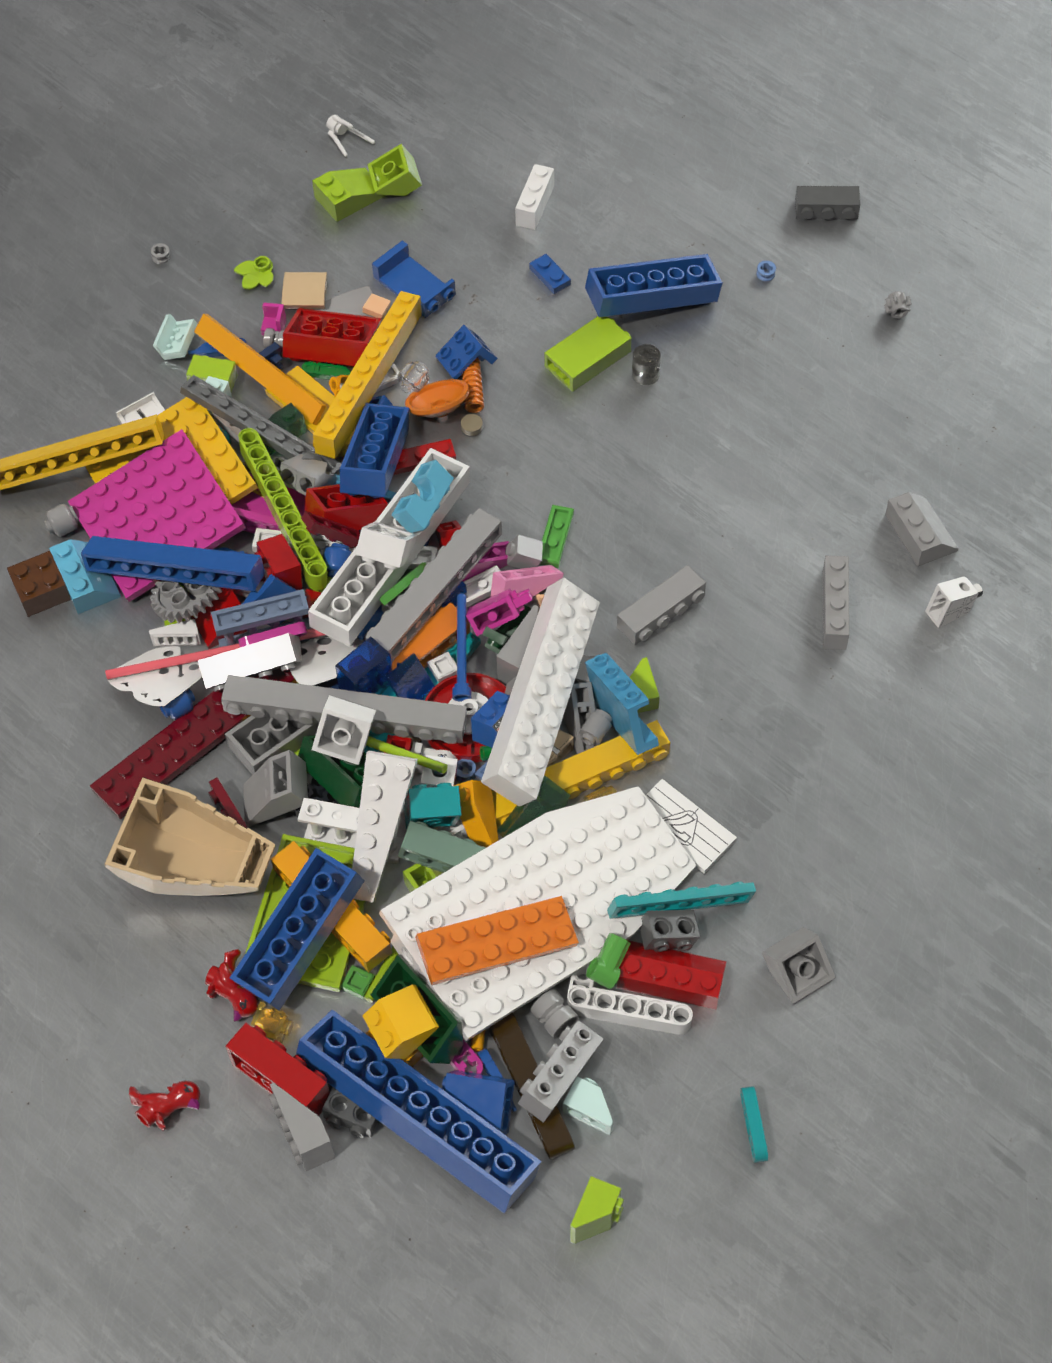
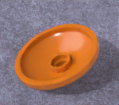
[405,379,470,418]

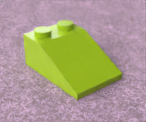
[312,168,387,222]

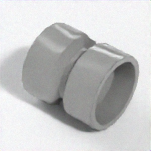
[531,989,579,1039]

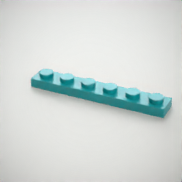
[607,881,756,919]

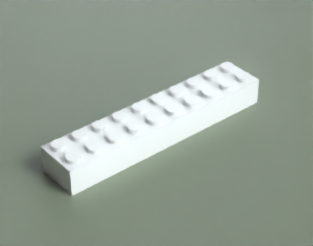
[308,448,470,647]
[481,578,600,807]

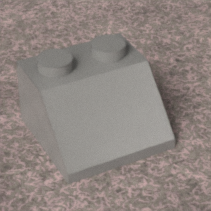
[762,927,836,1003]

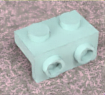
[153,314,198,360]

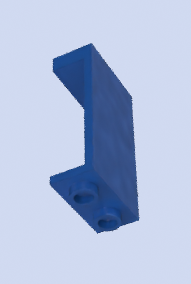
[372,240,456,318]

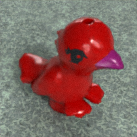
[205,949,259,1022]
[129,1080,200,1131]

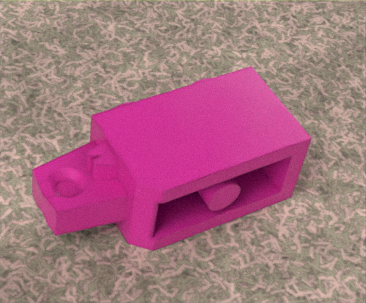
[466,588,533,636]

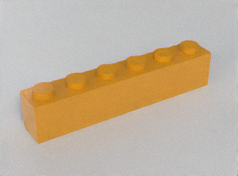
[270,841,392,973]

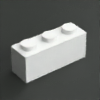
[515,164,554,230]

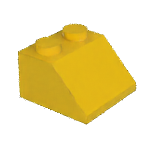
[362,985,439,1059]

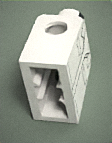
[925,577,983,628]

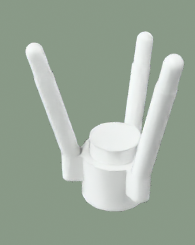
[326,114,375,157]

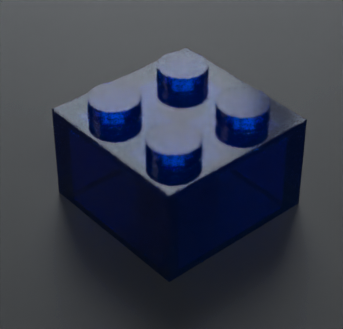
[335,637,393,694]

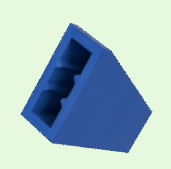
[442,1070,515,1134]

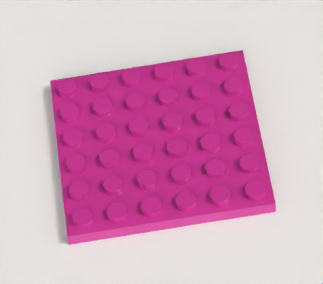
[68,429,246,602]

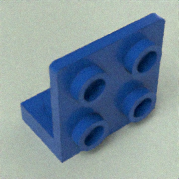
[436,324,498,379]

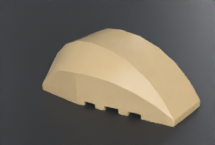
[105,778,275,896]

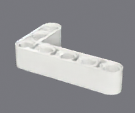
[567,965,693,1035]

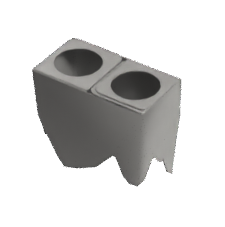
[280,454,337,495]

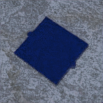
[385,653,435,700]

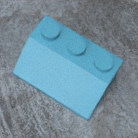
[49,539,121,614]

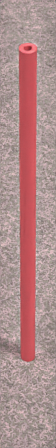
[105,628,325,680]

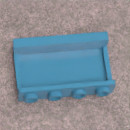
[585,653,659,755]

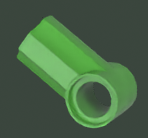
[586,933,631,989]

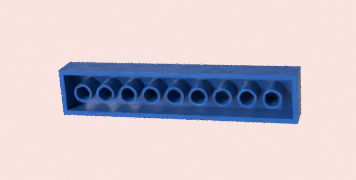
[296,1010,542,1214]

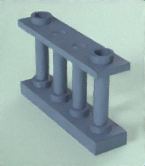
[211,589,314,647]

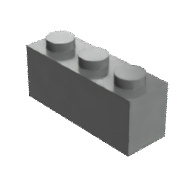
[795,186,860,219]

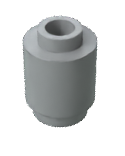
[579,709,612,746]

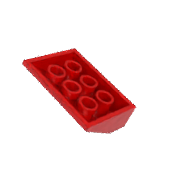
[283,308,382,367]

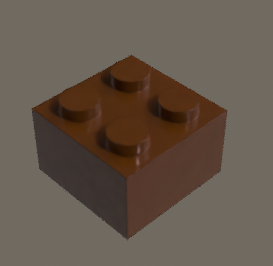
[7,551,71,617]

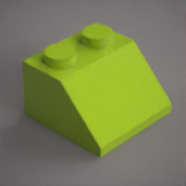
[367,144,422,196]
[570,1176,624,1244]

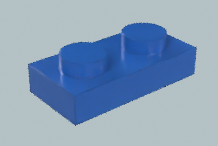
[529,254,571,294]

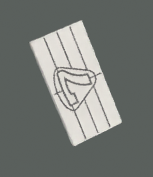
[645,779,737,874]

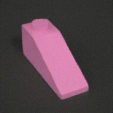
[490,565,564,598]

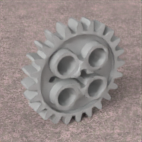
[150,580,222,623]

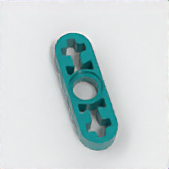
[740,1086,768,1163]

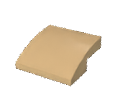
[282,272,327,309]

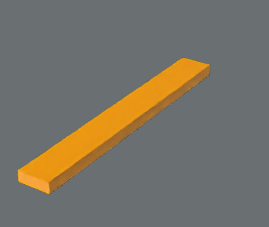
[194,313,326,425]

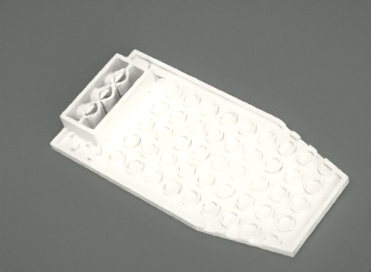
[379,786,696,1041]

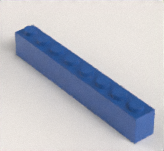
[81,536,265,591]

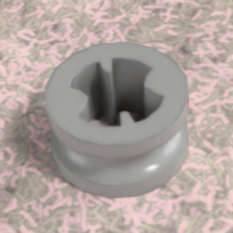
[151,243,170,264]

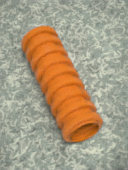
[462,358,484,413]

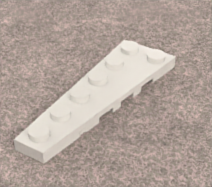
[352,751,418,902]

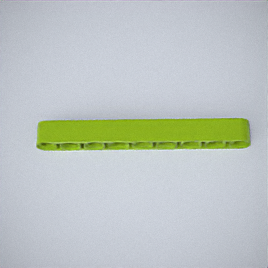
[238,428,328,590]

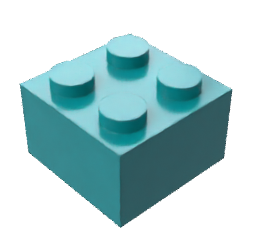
[404,783,461,829]

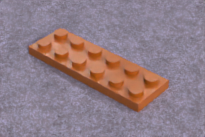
[415,896,579,985]

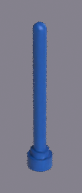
[452,593,471,702]

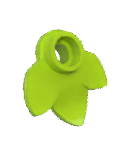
[234,256,274,290]

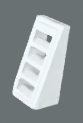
[149,619,201,646]

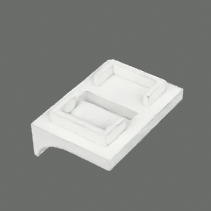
[116,392,165,424]

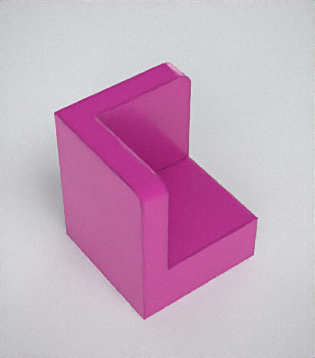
[261,303,287,336]

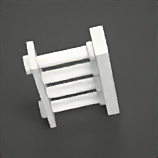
[297,798,404,864]

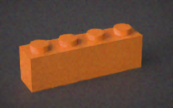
[380,602,471,687]

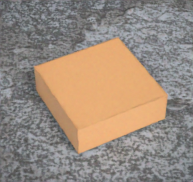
[362,293,391,319]

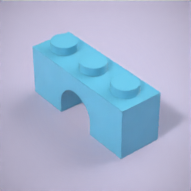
[392,460,454,533]

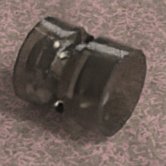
[632,344,661,385]

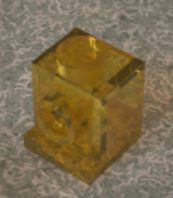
[250,1001,294,1043]

